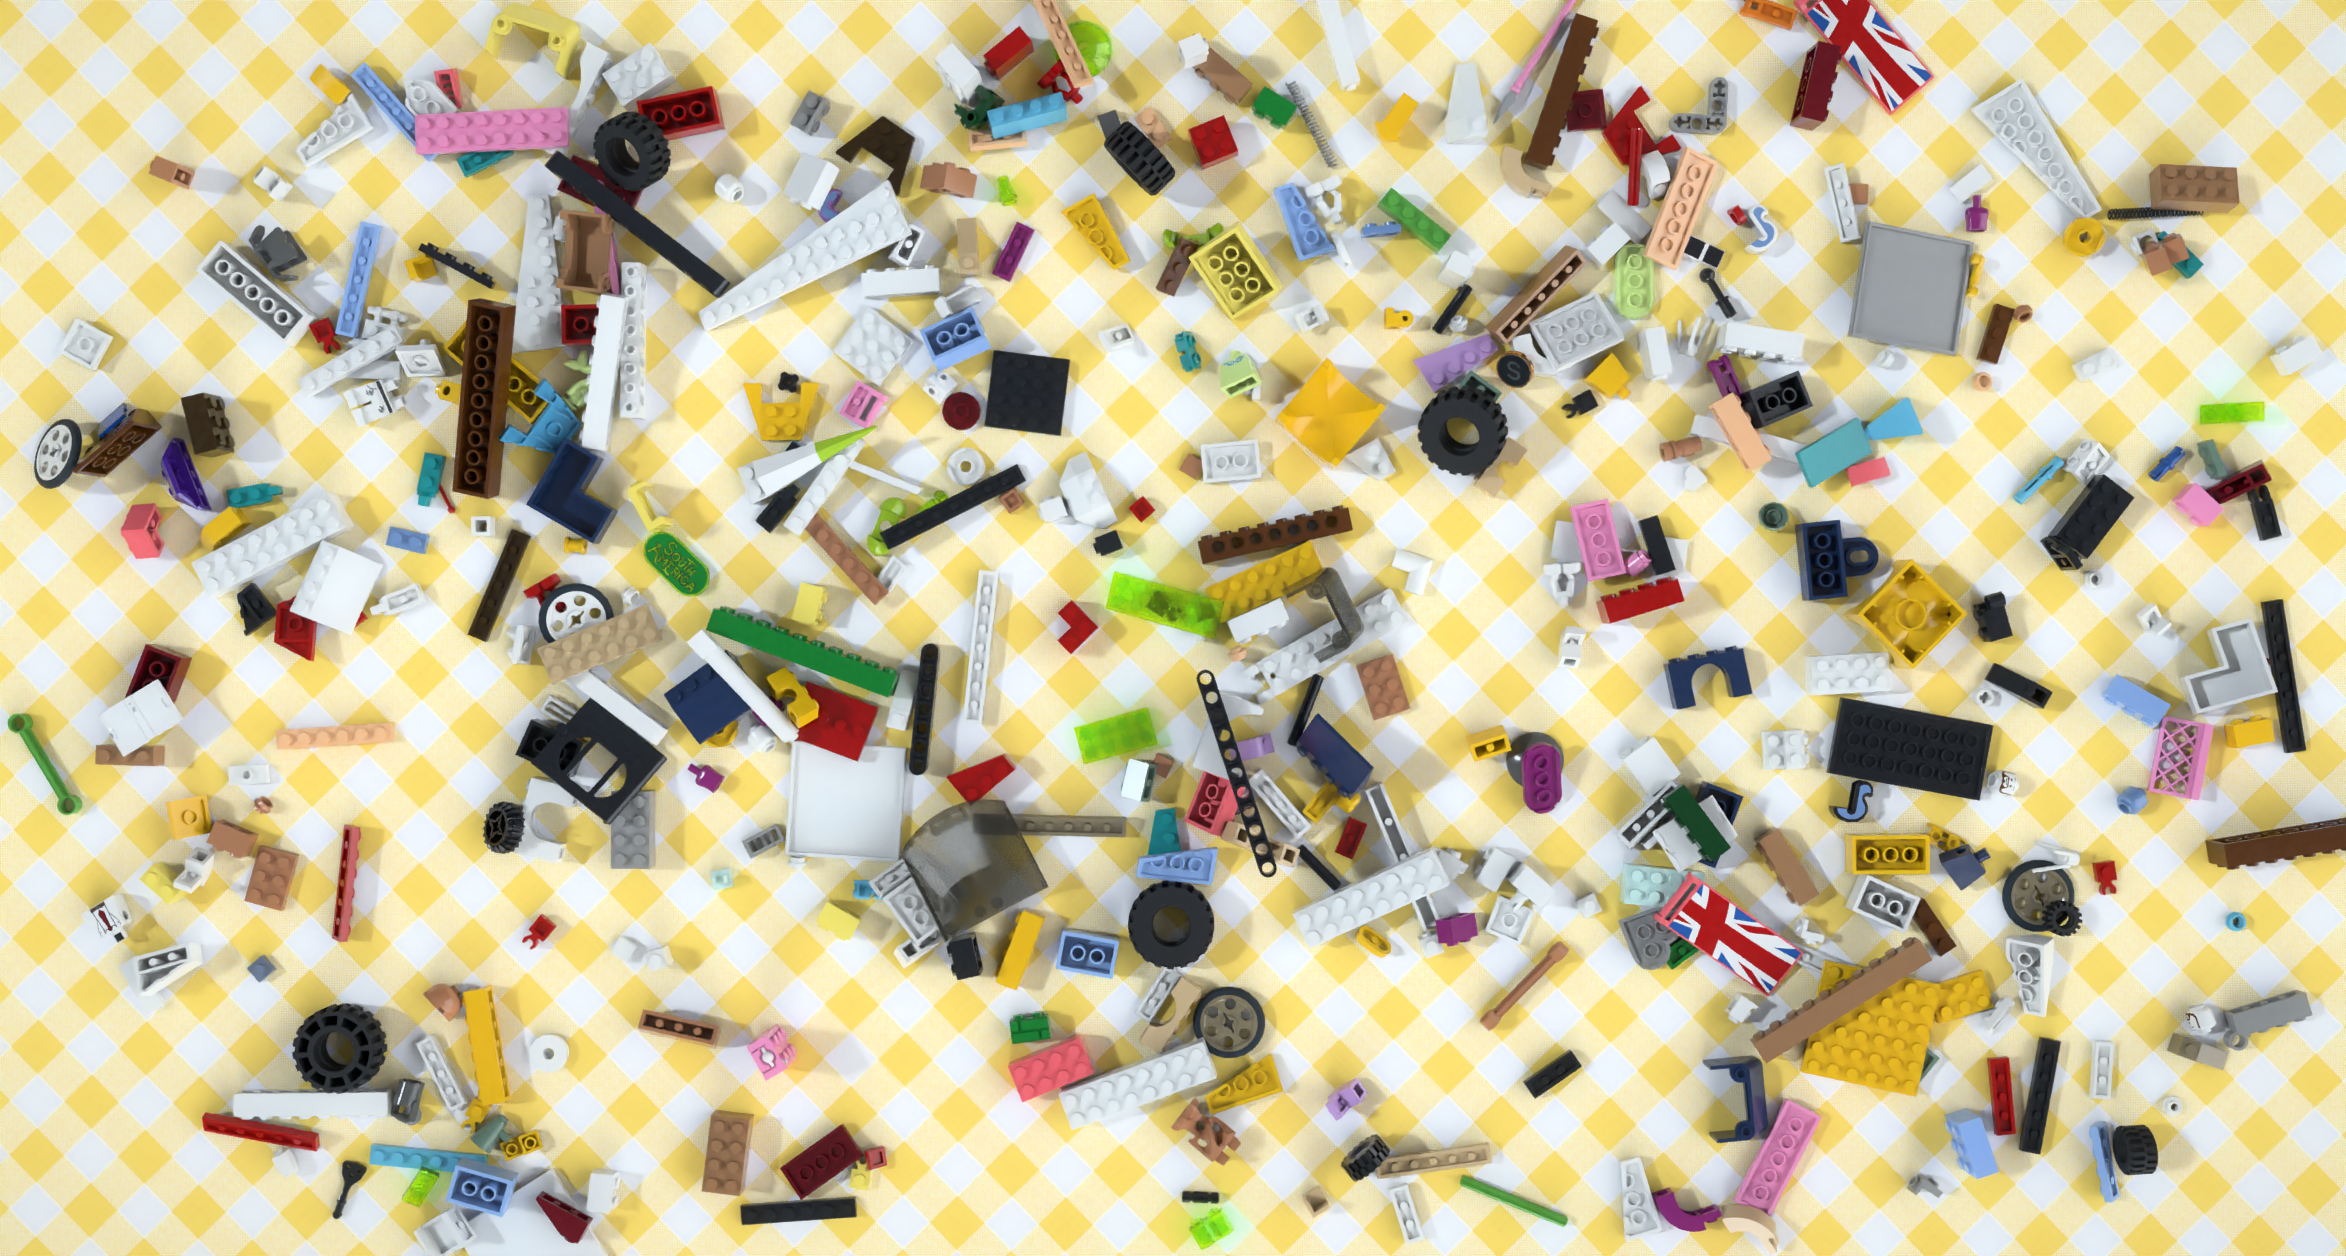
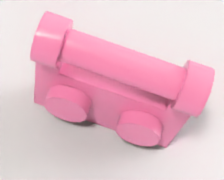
[839,380,888,428]

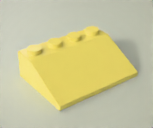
[1189,221,1282,320]

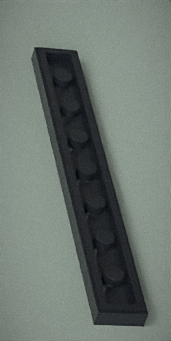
[880,464,1026,550]
[2261,599,2306,753]

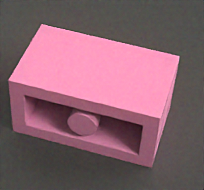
[2172,483,2224,527]

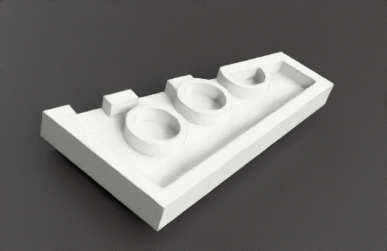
[1620,1156,1663,1242]

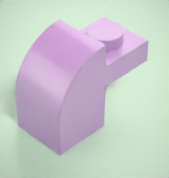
[1229,733,1275,761]
[1325,1078,1368,1121]

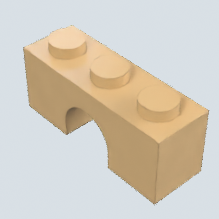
[1473,437,1527,498]

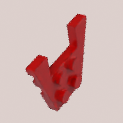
[1601,86,1682,166]

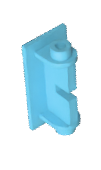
[853,880,893,900]

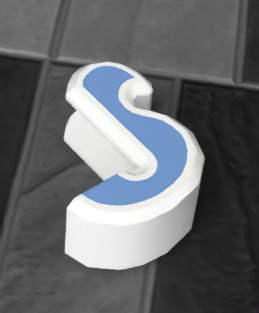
[1744,204,1778,254]
[934,284,982,319]

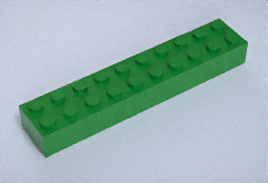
[706,606,900,697]

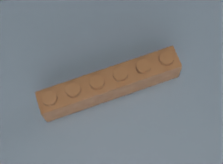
[1485,245,1588,345]

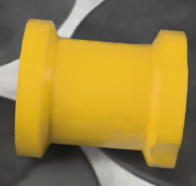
[564,537,588,555]

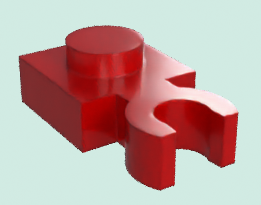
[309,317,341,354]
[2092,860,2117,895]
[522,914,557,950]

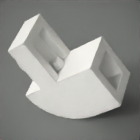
[1641,150,1670,199]
[252,164,293,201]
[1558,626,1586,668]
[173,847,215,894]

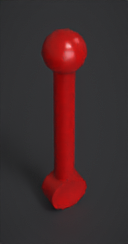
[439,484,455,513]

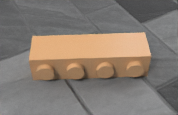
[1708,392,1772,472]

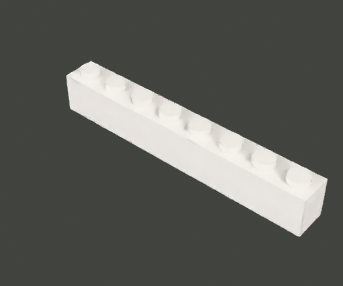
[579,292,629,451]
[233,1088,394,1120]

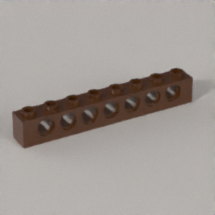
[1198,505,1353,564]

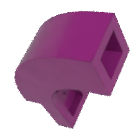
[1651,1187,1722,1232]

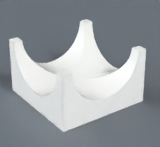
[1192,690,1264,780]

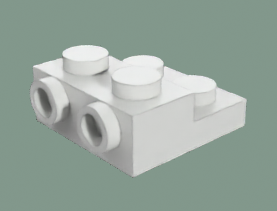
[1761,729,1809,770]

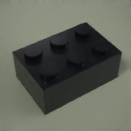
[1739,370,1813,429]
[515,718,589,778]

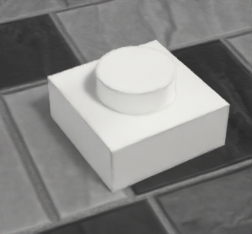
[1575,892,1602,919]

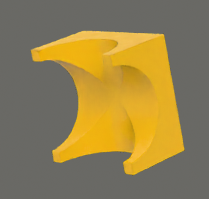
[1275,358,1387,470]
[1843,559,1968,669]

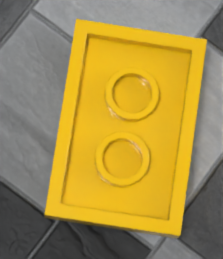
[1934,969,1994,1024]

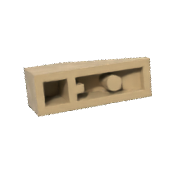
[957,218,981,277]

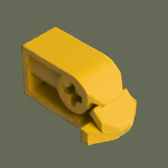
[1374,93,1419,143]
[200,507,252,551]

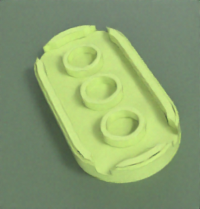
[1614,242,1654,320]

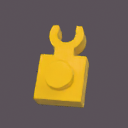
[461,1096,493,1134]

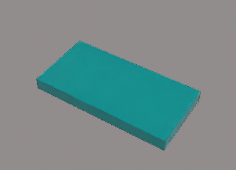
[1795,418,1872,488]

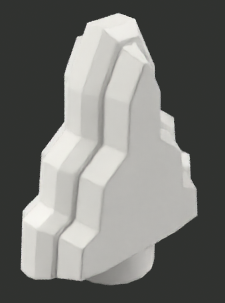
[1434,846,1469,892]

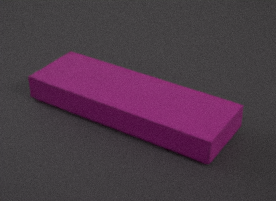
[992,222,1035,282]

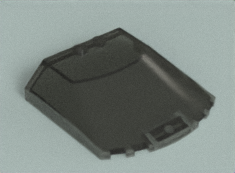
[901,799,1048,942]

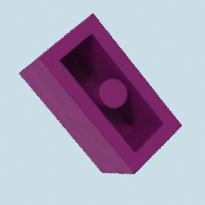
[1435,913,1478,946]

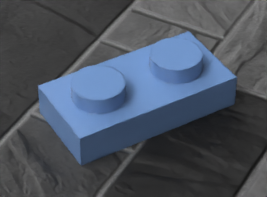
[1361,221,1401,238]
[386,526,430,554]

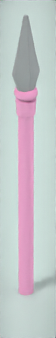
[1493,0,1577,124]

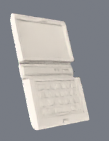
[98,679,184,757]
[1652,795,1738,873]

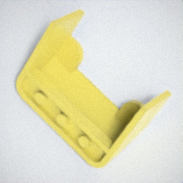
[484,3,581,80]

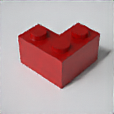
[1057,600,1099,654]

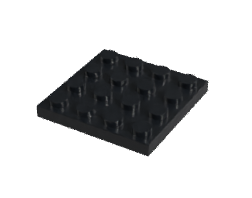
[984,350,1070,436]

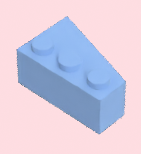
[2102,674,2171,729]

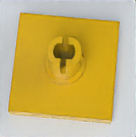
[165,795,212,840]

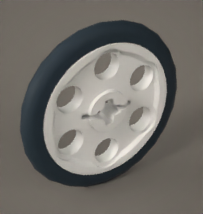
[34,419,82,489]
[538,583,614,644]

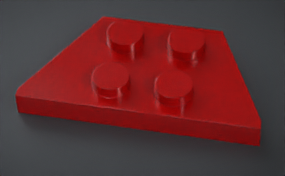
[274,596,317,662]

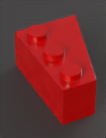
[946,753,1016,807]

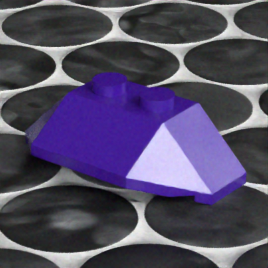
[160,438,212,512]

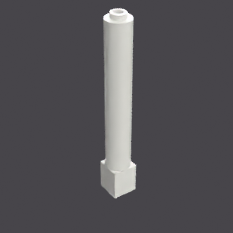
[687,628,799,744]

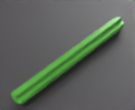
[1460,1175,1568,1227]

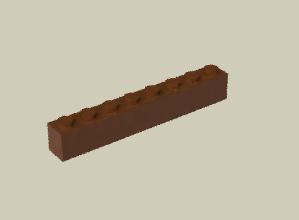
[1524,13,1599,170]

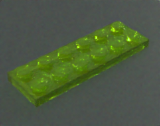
[1105,571,1224,639]

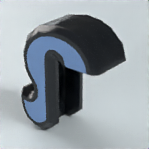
[1829,780,1873,822]

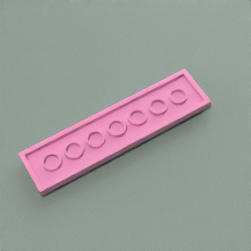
[415,107,570,155]

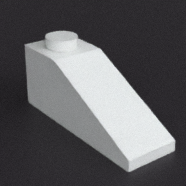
[886,670,919,731]
[893,922,954,969]

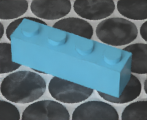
[987,92,1067,140]

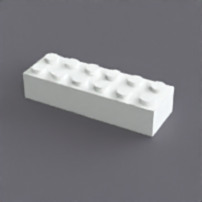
[195,240,318,347]

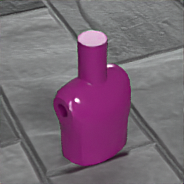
[1965,195,1989,232]
[687,763,725,793]

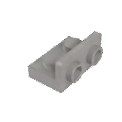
[790,90,830,136]

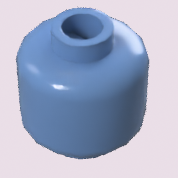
[2117,786,2148,815]

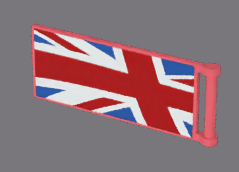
[1793,0,1934,115]
[1653,872,1803,996]

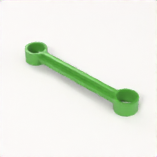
[8,713,82,815]

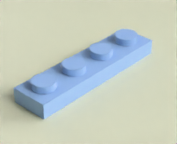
[2089,1121,2120,1203]

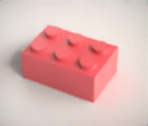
[1184,771,1245,837]

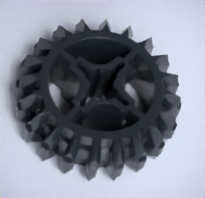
[483,801,526,854]

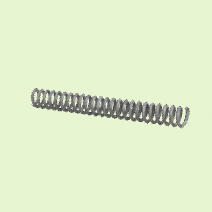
[1285,81,1337,168]

